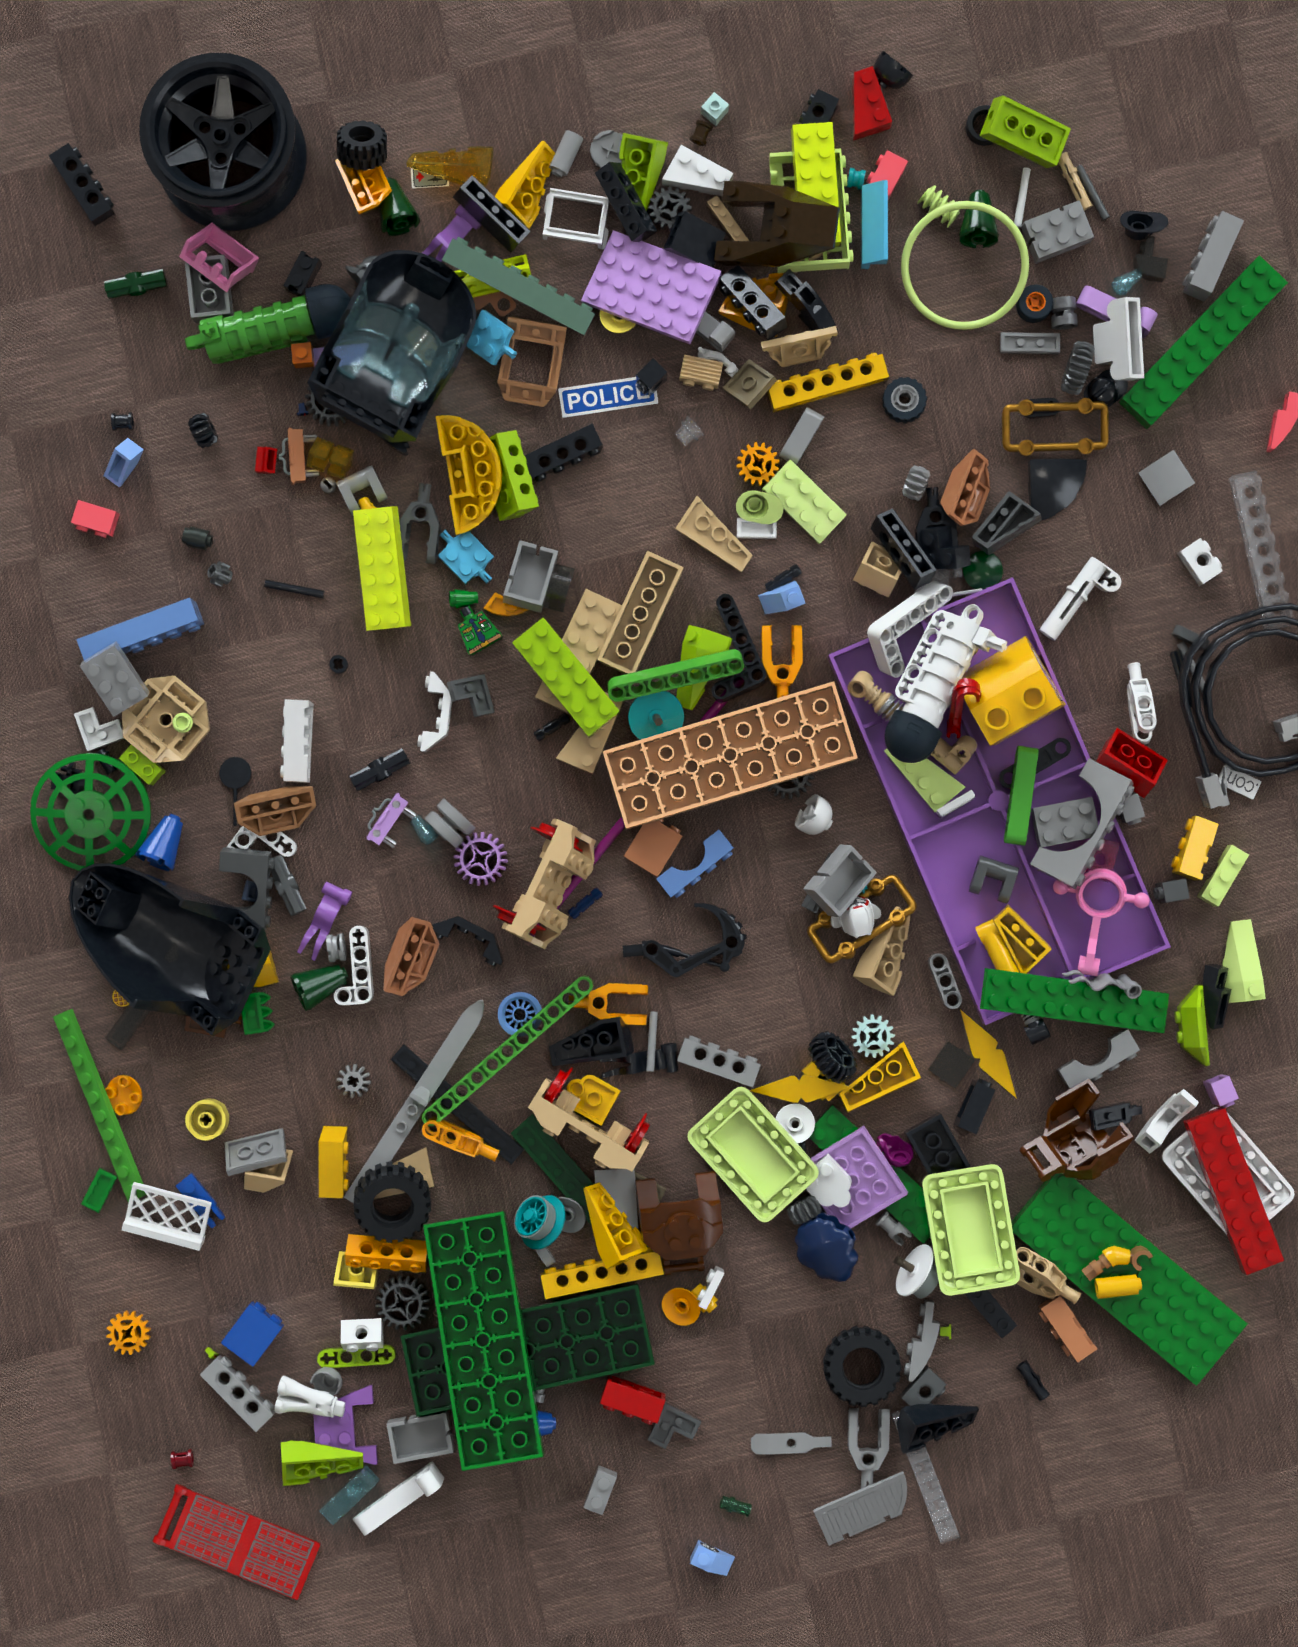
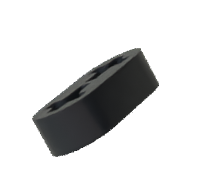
[1025,398,1060,419]

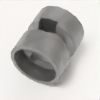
[1051,296,1078,330]

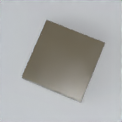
[723,359,777,410]

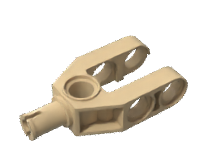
[1016,1247,1081,1304]

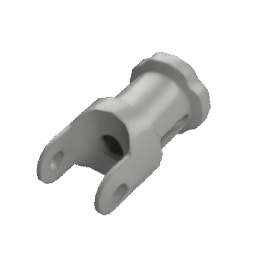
[875,1211,912,1246]

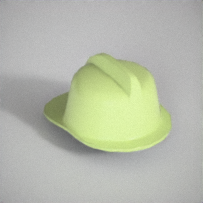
[736,491,783,524]

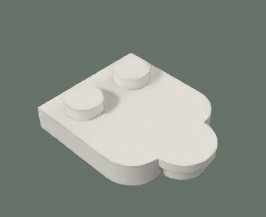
[806,1154,852,1207]

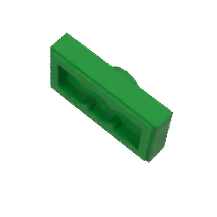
[81,1168,118,1213]

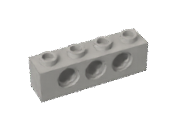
[677,1035,761,1087]
[200,1355,275,1432]

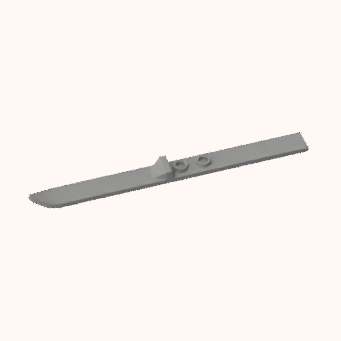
[344,1000,484,1204]

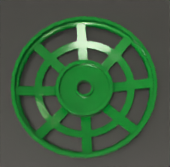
[30,753,152,871]

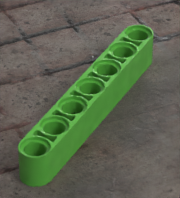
[607,649,744,702]

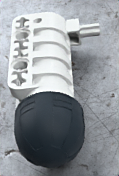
[885,604,1008,763]

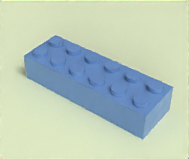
[76,598,204,660]

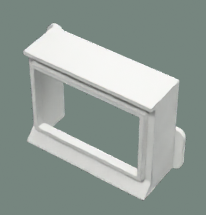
[542,188,609,250]

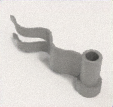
[1062,970,1142,999]

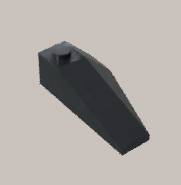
[549,1017,634,1066]
[896,1404,979,1454]

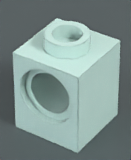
[701,92,729,126]

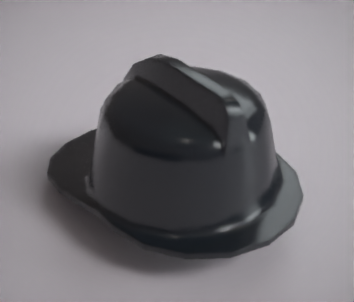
[1120,211,1169,240]
[1084,369,1128,407]

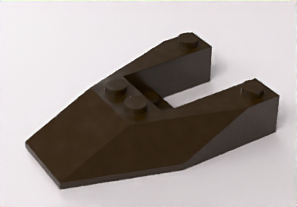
[714,181,840,267]

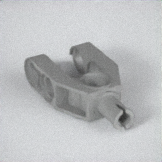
[847,1408,890,1489]

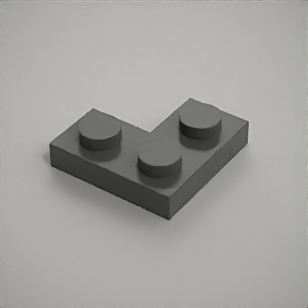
[447,674,495,718]
[647,1402,701,1449]

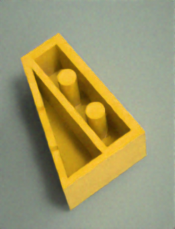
[1171,816,1218,881]
[994,904,1052,974]

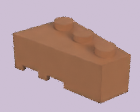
[1038,1295,1097,1363]

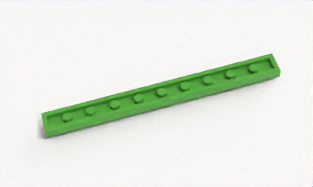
[53,1009,146,1202]

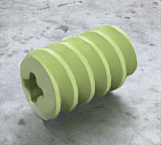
[917,185,960,228]

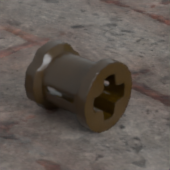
[690,120,713,146]

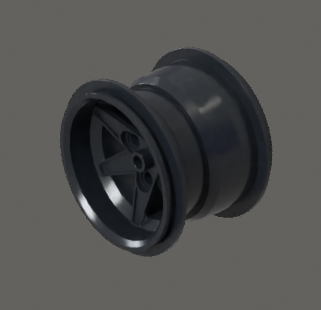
[139,53,307,231]

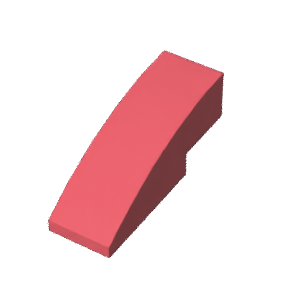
[1266,391,1298,452]

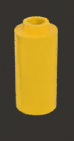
[1095,1274,1142,1299]

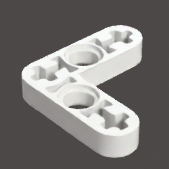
[227,826,297,857]

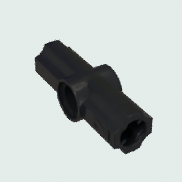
[349,748,411,791]

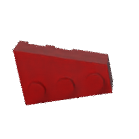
[852,66,892,141]

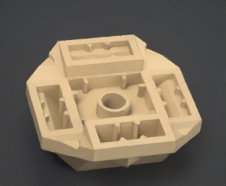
[122,675,210,763]

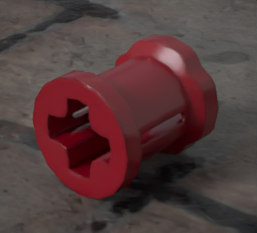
[171,1449,194,1470]

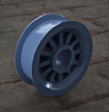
[498,992,542,1037]

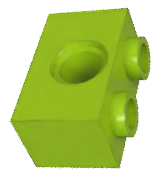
[119,744,166,786]

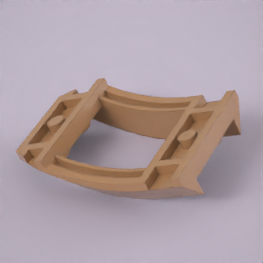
[497,317,567,407]

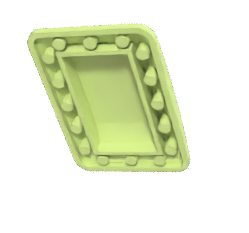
[687,1087,819,1222]
[922,1164,1020,1296]

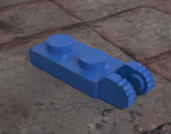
[176,1173,225,1228]

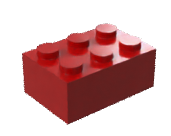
[1096,728,1168,798]
[600,1375,665,1425]

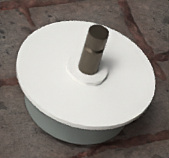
[894,1244,938,1299]

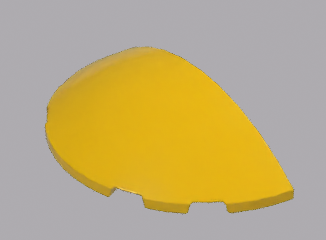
[436,415,502,535]

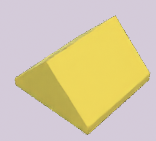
[333,1251,378,1289]

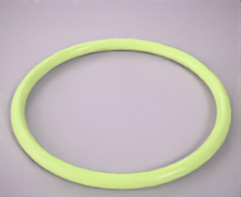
[901,201,1029,330]

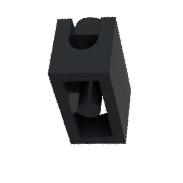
[283,250,322,296]

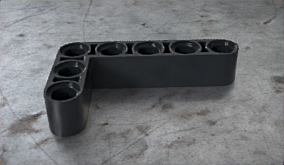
[711,594,768,703]

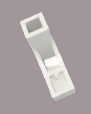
[1135,1089,1199,1154]

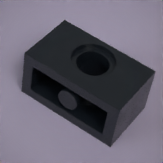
[798,89,839,124]
[636,358,667,396]

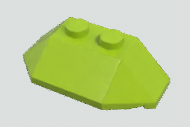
[1174,985,1210,1066]

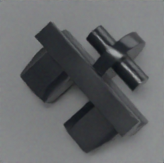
[51,762,85,794]

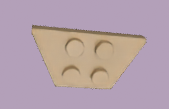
[761,326,838,367]

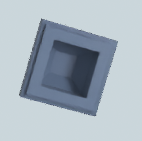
[242,880,258,902]

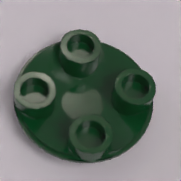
[963,551,1003,590]

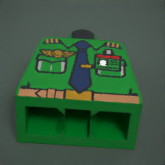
[458,606,503,657]

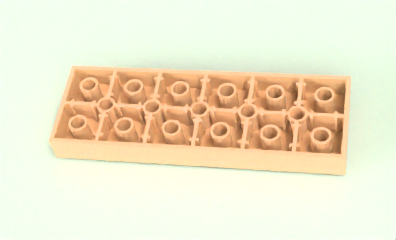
[602,681,858,830]

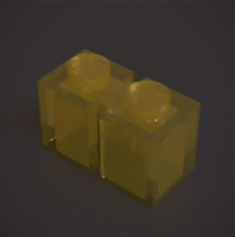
[306,437,354,480]

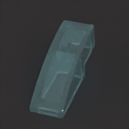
[319,1465,380,1525]

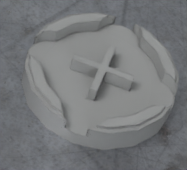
[590,130,623,168]

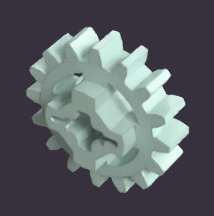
[851,1014,895,1058]

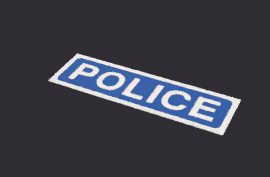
[558,377,658,418]

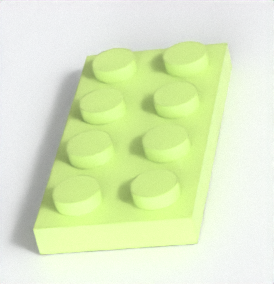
[762,460,847,544]

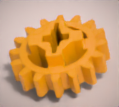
[736,442,780,486]
[106,1310,151,1355]

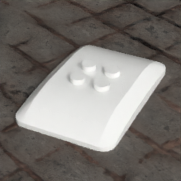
[1162,1107,1295,1235]

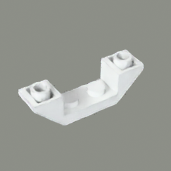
[418,671,452,752]

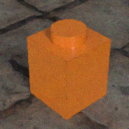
[291,342,315,368]

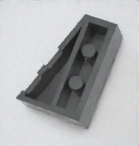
[972,491,1042,555]

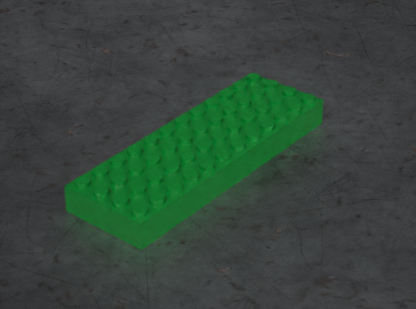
[1011,1173,1248,1386]
[423,1211,544,1471]

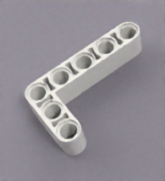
[867,581,953,678]
[353,1461,444,1536]

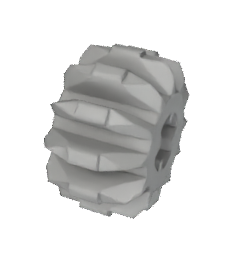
[902,465,930,501]
[336,1064,371,1098]

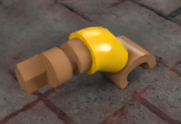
[1082,1246,1153,1281]

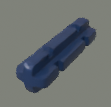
[568,888,603,919]

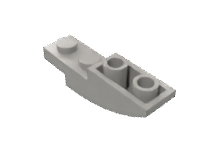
[904,1299,940,1382]

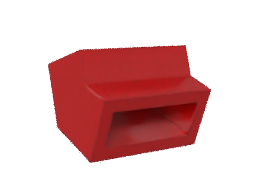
[255,447,277,474]

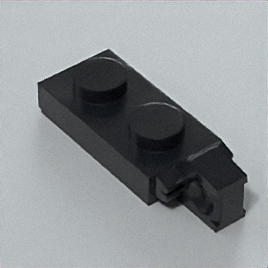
[1089,1102,1142,1131]

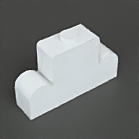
[1093,297,1144,381]

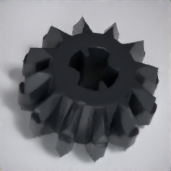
[188,413,218,448]

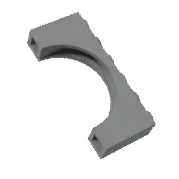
[1030,758,1135,889]

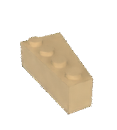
[556,692,624,775]

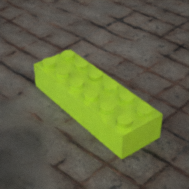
[512,617,620,738]

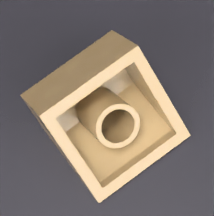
[853,542,901,598]

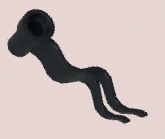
[599,1042,678,1078]

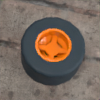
[1016,284,1053,323]

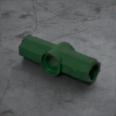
[104,269,167,299]

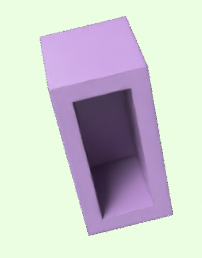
[1203,1074,1239,1108]

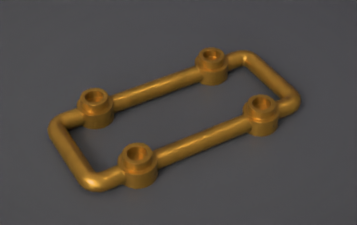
[1002,398,1109,456]
[807,875,917,963]

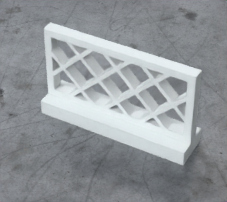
[122,1182,212,1251]

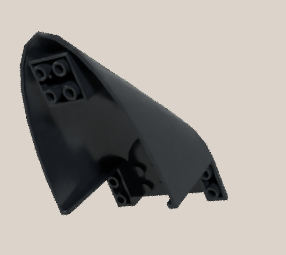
[69,863,271,1036]

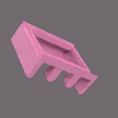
[179,223,259,292]

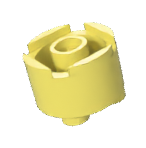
[185,1098,229,1140]

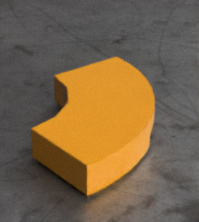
[483,593,528,617]

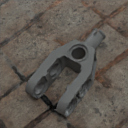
[399,483,441,564]

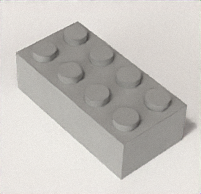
[1182,211,1244,302]

